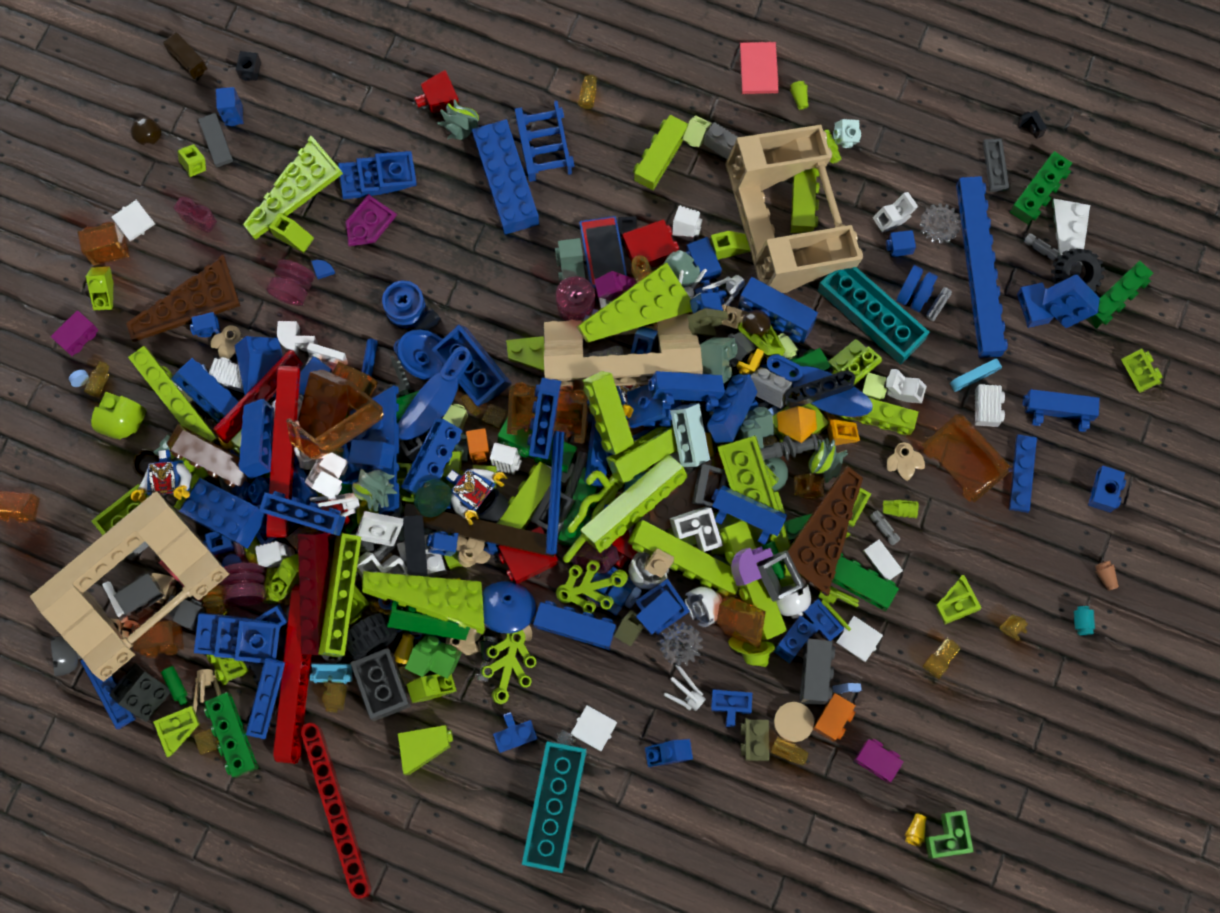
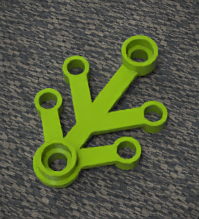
[556,560,628,614]
[481,630,536,704]

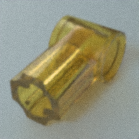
[922,638,960,680]

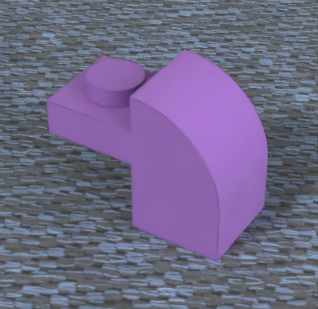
[731,547,773,586]

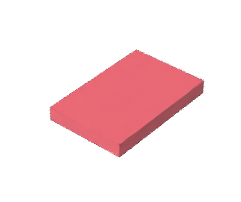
[740,42,778,94]

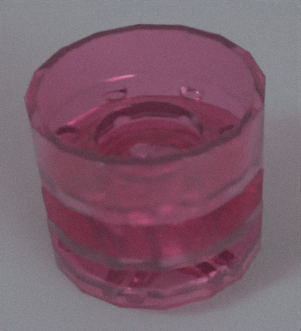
[266,259,315,306]
[556,276,596,322]
[223,563,266,606]

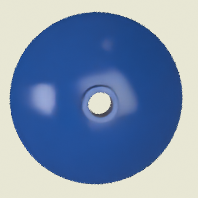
[397,330,444,380]
[482,581,536,634]

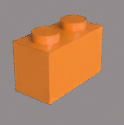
[466,428,491,465]
[813,693,856,742]

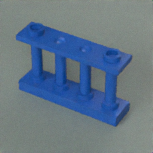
[515,101,574,182]

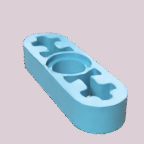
[949,359,1002,392]

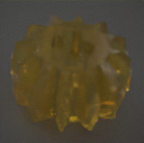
[203,585,229,615]

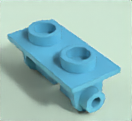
[310,663,353,684]

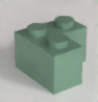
[555,238,586,289]
[700,337,738,383]
[734,407,774,449]

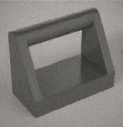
[691,464,728,510]
[531,486,575,532]
[757,550,804,602]

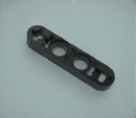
[785,371,855,408]

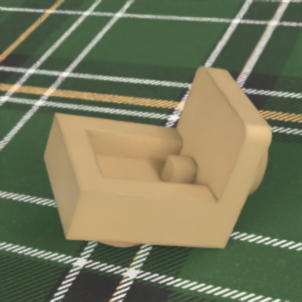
[645,549,674,578]

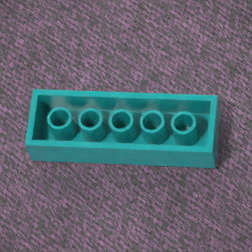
[818,267,930,365]
[522,741,587,873]

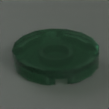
[414,479,452,517]

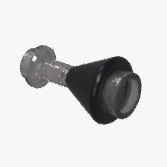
[475,636,498,682]

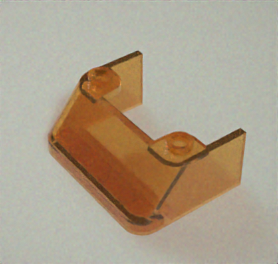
[286,380,384,460]

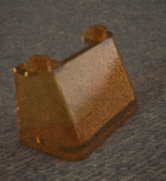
[507,382,589,443]
[922,414,1013,503]

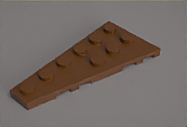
[126,255,241,342]
[627,451,731,537]
[780,466,863,596]

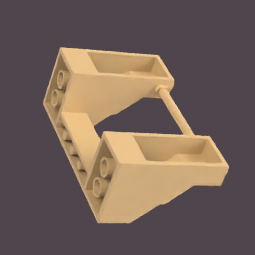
[725,125,863,293]
[544,314,703,409]
[30,491,229,682]

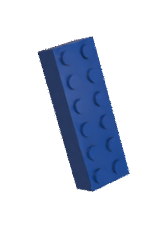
[472,119,540,235]

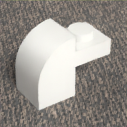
[873,192,918,232]
[277,321,318,356]
[886,369,927,404]

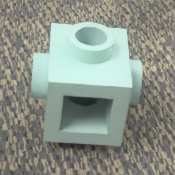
[833,119,861,148]

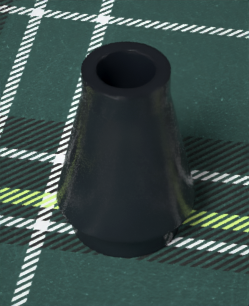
[413,308,442,331]

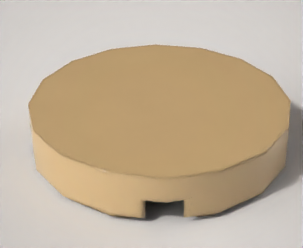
[774,702,814,743]

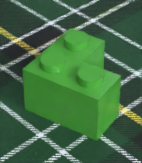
[405,635,462,679]
[925,810,974,859]

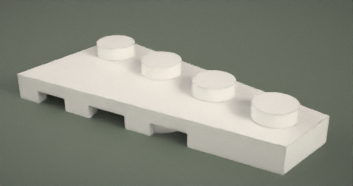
[1052,199,1090,275]

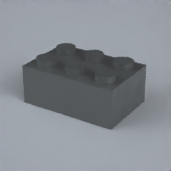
[799,639,835,706]
[351,648,411,721]

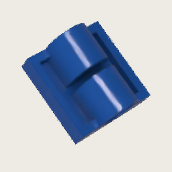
[584,562,636,616]

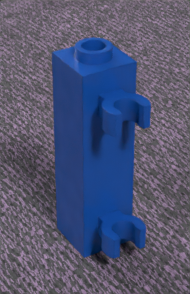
[648,371,725,412]
[1022,389,1100,432]
[711,485,787,545]

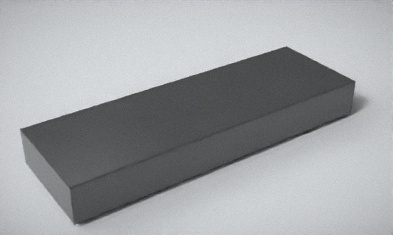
[199,113,234,168]
[982,138,1009,192]

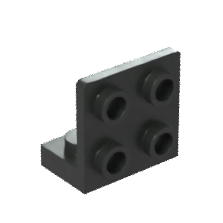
[383,356,413,398]
[109,663,170,722]

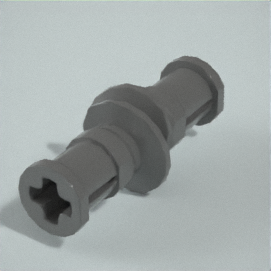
[761,434,818,461]

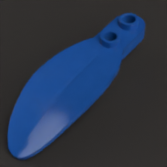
[398,347,472,440]
[766,354,873,417]

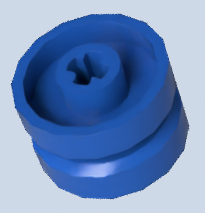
[896,265,938,313]
[382,280,426,328]

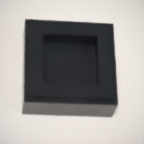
[618,216,637,237]

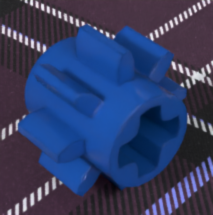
[231,481,251,502]

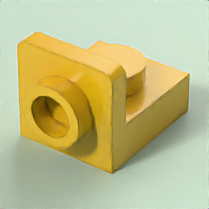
[737,349,764,375]

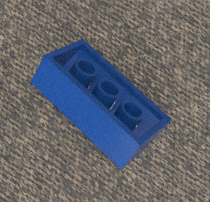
[432,325,512,406]

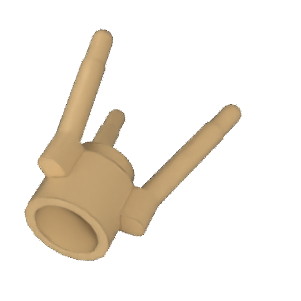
[193,669,222,713]

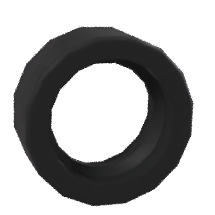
[474,489,508,523]

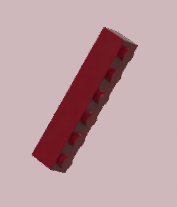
[298,532,329,655]

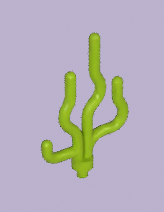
[563,471,626,563]

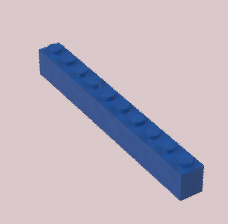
[956,176,1008,358]

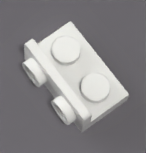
[306,342,348,377]

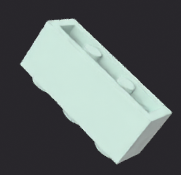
[670,403,710,467]

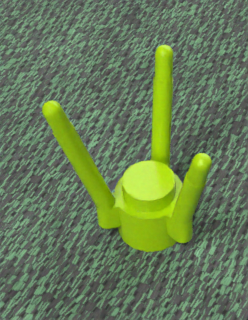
[819,586,859,631]

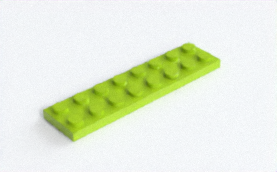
[718,435,801,587]

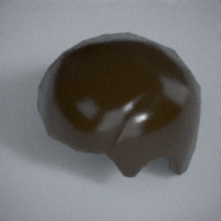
[131,117,161,145]
[742,310,771,337]
[133,449,159,478]

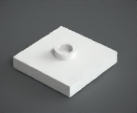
[355,511,403,546]

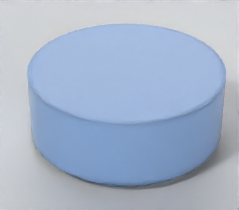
[69,370,90,387]

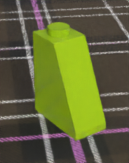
[398,725,453,775]

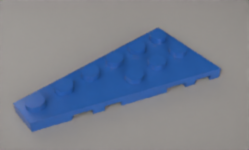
[350,386,399,515]

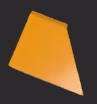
[777,406,817,443]
[823,411,860,445]

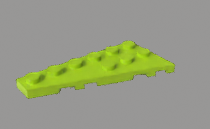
[243,136,343,240]
[576,263,692,342]
[362,571,485,634]

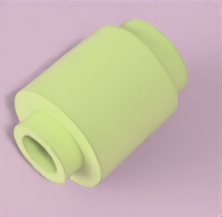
[778,333,798,360]

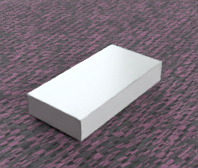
[863,540,903,580]
[102,581,128,623]

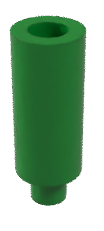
[761,540,786,580]
[161,666,188,706]

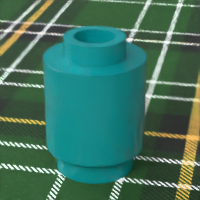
[1073,606,1095,635]

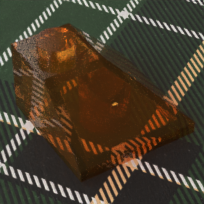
[717,597,766,648]

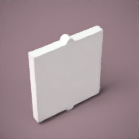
[112,200,155,241]
[836,616,883,662]
[571,705,617,751]

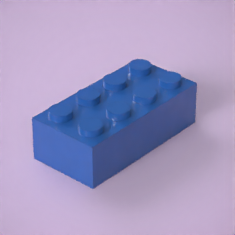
[738,277,818,344]
[179,478,268,549]

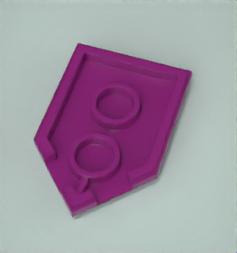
[346,194,397,246]

